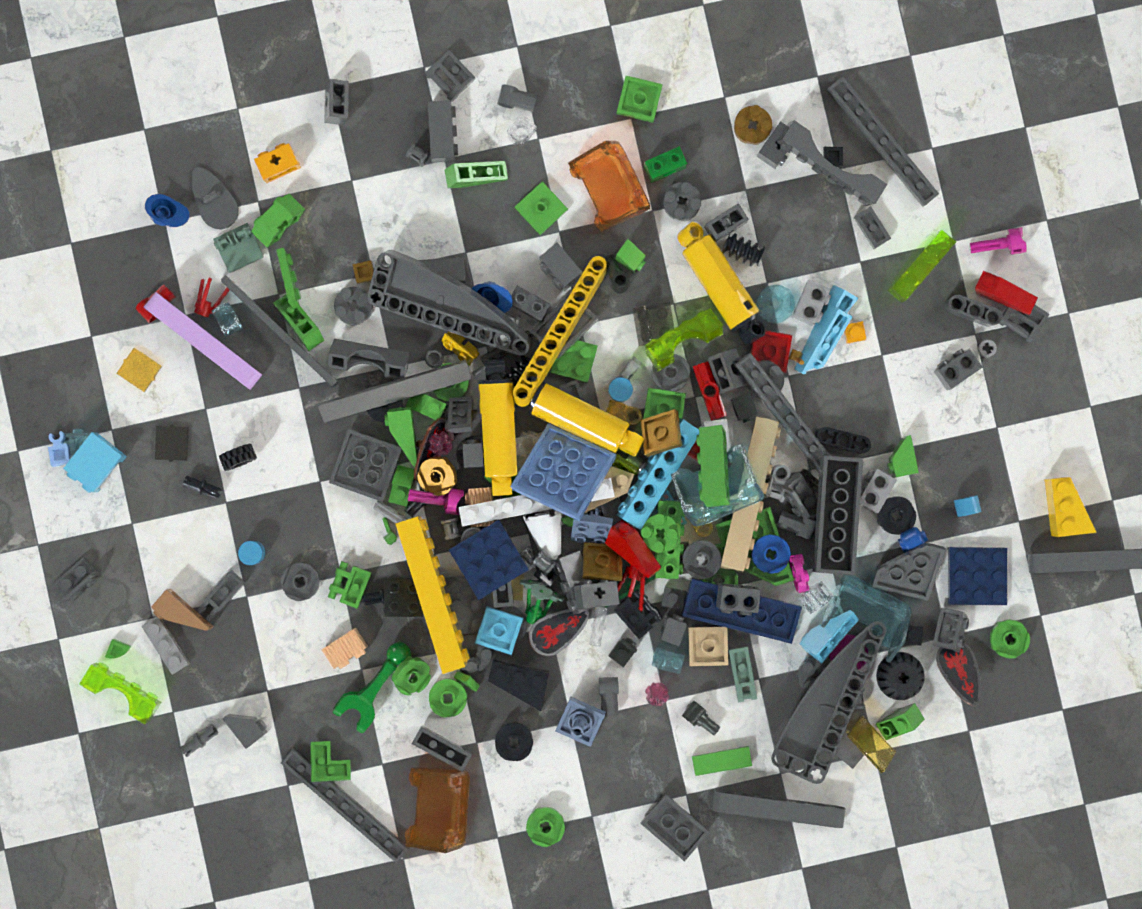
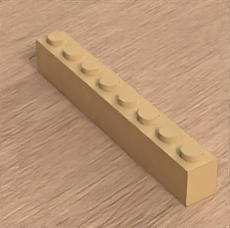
[720,416,781,573]

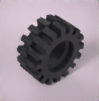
[219,443,257,471]

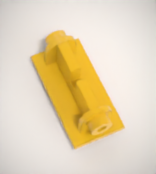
[441,331,480,366]

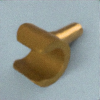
[789,349,804,365]

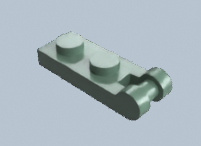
[728,646,757,703]

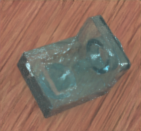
[212,302,243,337]
[66,429,91,457]
[652,647,685,674]

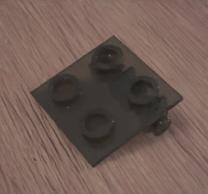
[632,302,676,346]

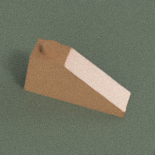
[151,589,214,631]

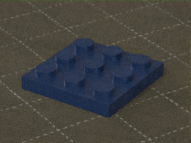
[449,520,529,600]
[948,547,1007,605]

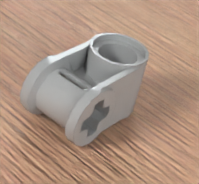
[764,464,791,502]

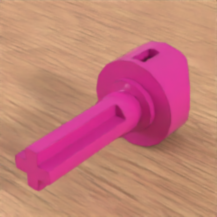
[970,227,1027,255]
[408,488,464,515]

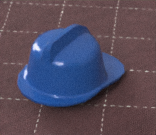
[145,194,190,227]
[472,281,513,313]

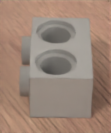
[791,280,831,326]
[860,469,897,513]

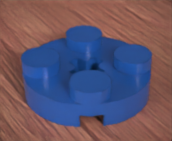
[751,535,791,574]

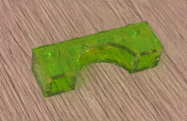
[887,230,956,303]
[645,308,723,371]
[79,662,162,724]

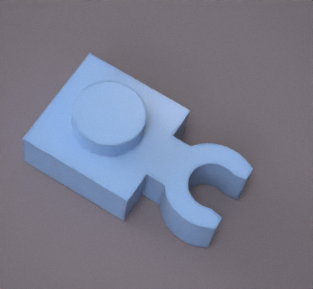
[48,431,71,467]

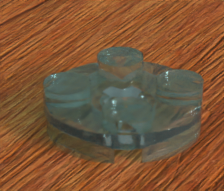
[756,285,795,323]

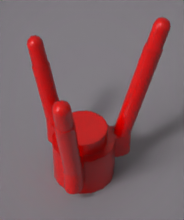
[194,278,234,318]
[617,564,646,611]

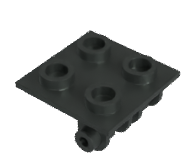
[383,579,423,617]

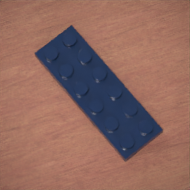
[681,578,802,644]

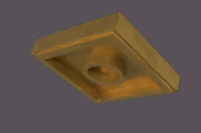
[641,409,682,457]
[583,542,622,581]

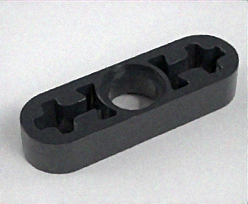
[815,427,871,453]

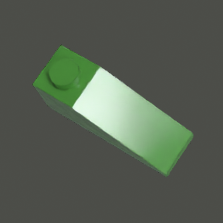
[444,161,508,188]
[273,294,325,351]
[384,406,418,467]

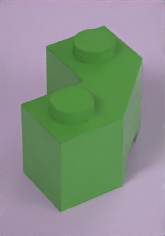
[251,194,305,248]

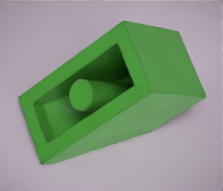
[615,239,646,274]
[405,394,448,420]
[887,435,919,478]

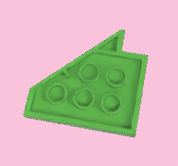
[715,507,794,586]

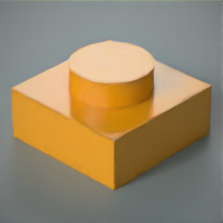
[844,321,867,344]

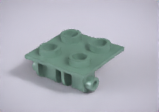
[213,223,264,273]

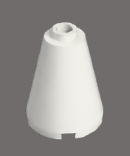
[523,509,561,560]

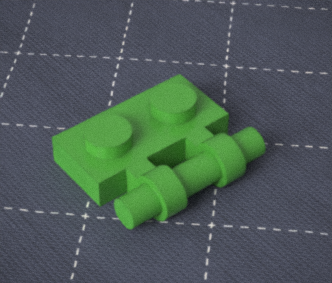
[328,561,372,609]

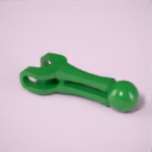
[332,642,411,733]

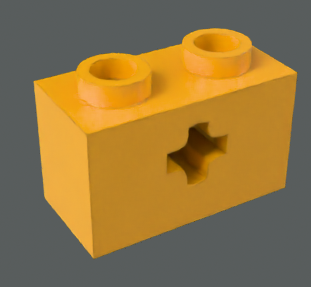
[254,143,301,183]

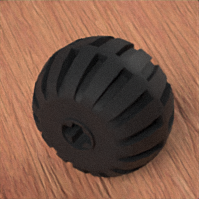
[876,652,925,700]

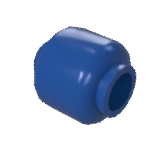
[898,527,929,553]

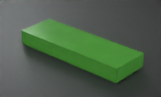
[692,746,752,776]

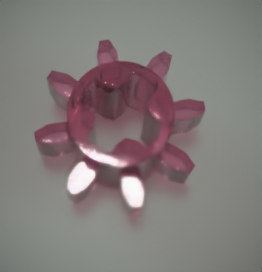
[429,431,453,457]
[645,682,670,706]

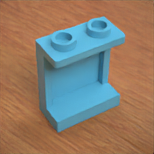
[63,432,127,493]

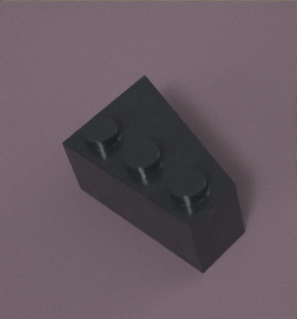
[488,660,549,711]

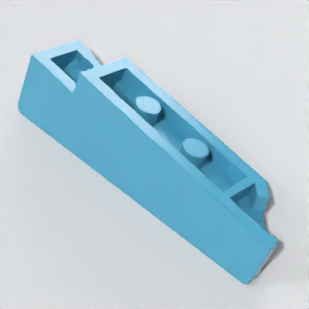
[794,285,858,374]

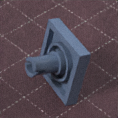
[571,508,613,544]
[555,697,606,747]

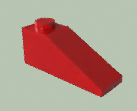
[975,271,1038,315]
[605,519,661,578]

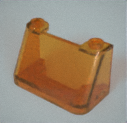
[568,141,650,232]
[405,767,470,853]

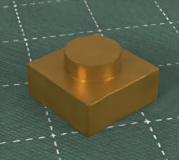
[352,260,374,284]

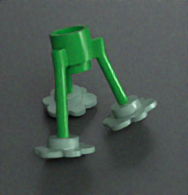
[519,579,564,625]

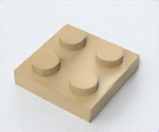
[688,626,728,666]

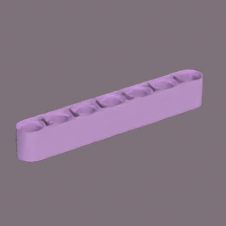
[144,292,262,390]

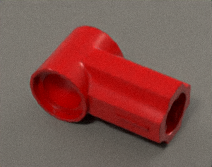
[135,284,176,323]

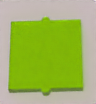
[613,453,639,475]

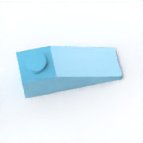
[799,610,859,663]

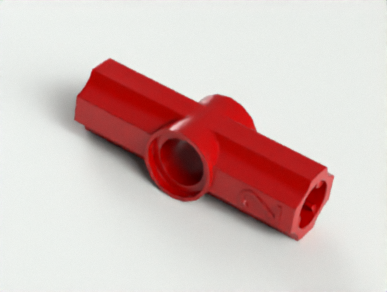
[693,361,727,421]

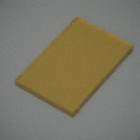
[847,715,896,774]

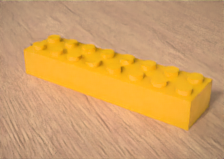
[395,516,470,674]

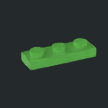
[277,248,301,308]

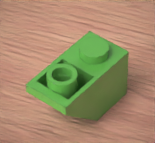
[876,703,925,740]

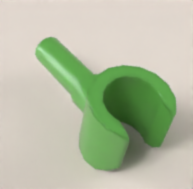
[382,517,397,545]

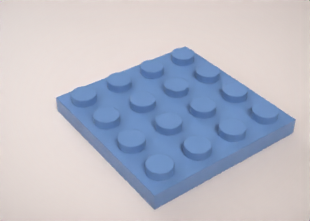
[510,423,616,521]

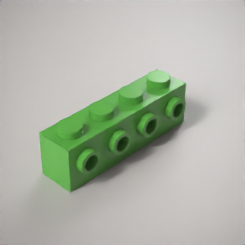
[696,425,730,507]
[654,500,685,579]

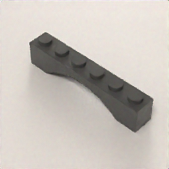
[777,120,888,206]

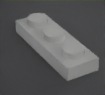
[141,616,190,675]

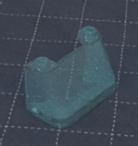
[671,444,765,526]

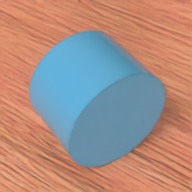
[608,377,633,402]
[954,495,982,517]
[238,541,265,565]

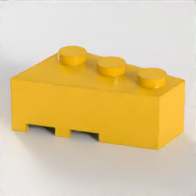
[1044,477,1097,537]

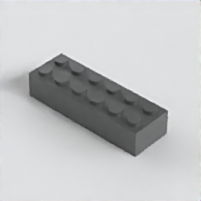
[812,456,863,575]

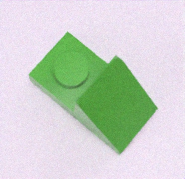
[388,465,415,507]

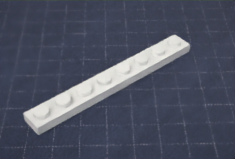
[459,478,615,526]

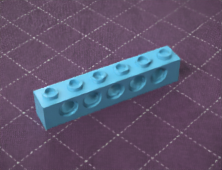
[617,418,699,530]

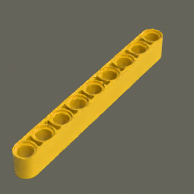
[513,256,607,407]

